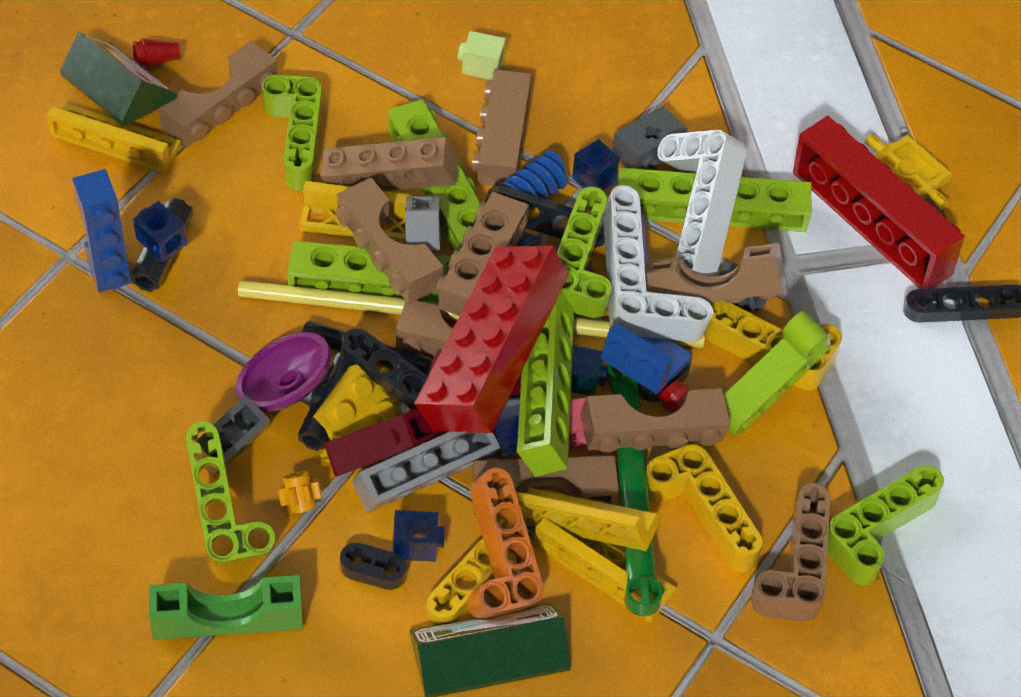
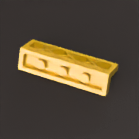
[46,104,182,173]
[299,181,420,244]
[516,487,660,551]
[534,517,677,623]

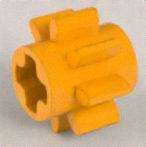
[277,471,322,513]

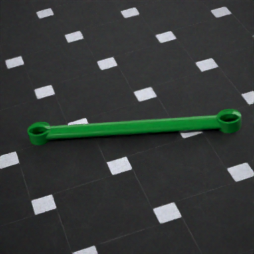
[606,364,663,617]

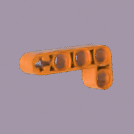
[467,468,544,619]

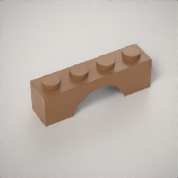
[158,41,278,148]
[335,178,443,304]
[645,243,786,305]
[396,301,453,358]
[580,388,731,452]
[472,454,619,516]

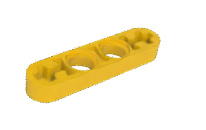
[426,519,527,625]

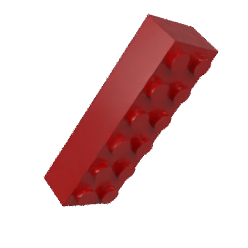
[793,115,965,289]
[414,246,569,433]

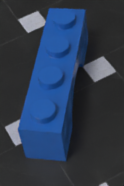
[72,169,131,292]

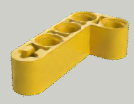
[705,301,842,390]
[646,444,763,573]

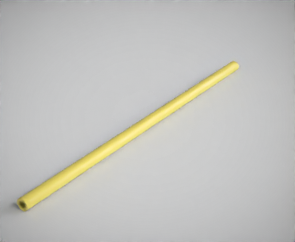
[238,280,705,348]

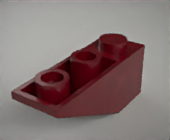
[323,408,440,477]

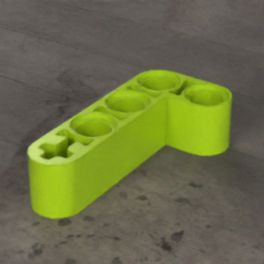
[262,75,322,191]
[557,186,612,318]
[723,310,831,437]
[186,421,275,564]
[828,465,944,586]

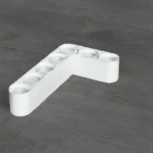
[657,130,747,277]
[604,185,713,342]

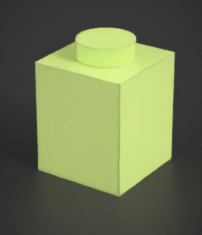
[458,31,506,80]

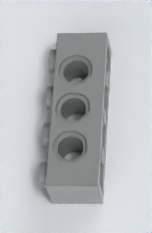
[352,432,500,514]

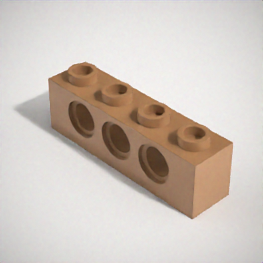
[320,137,458,191]
[435,192,529,316]

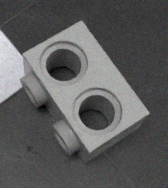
[405,195,441,253]

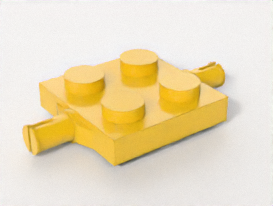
[864,133,952,210]
[313,364,403,463]

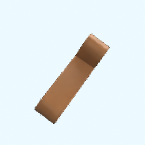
[751,483,830,621]

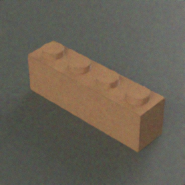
[472,69,531,186]

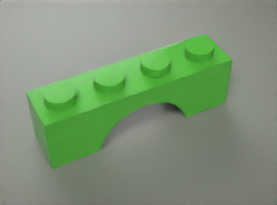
[149,575,303,640]

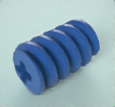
[498,151,567,213]

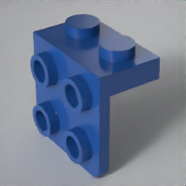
[600,323,692,394]

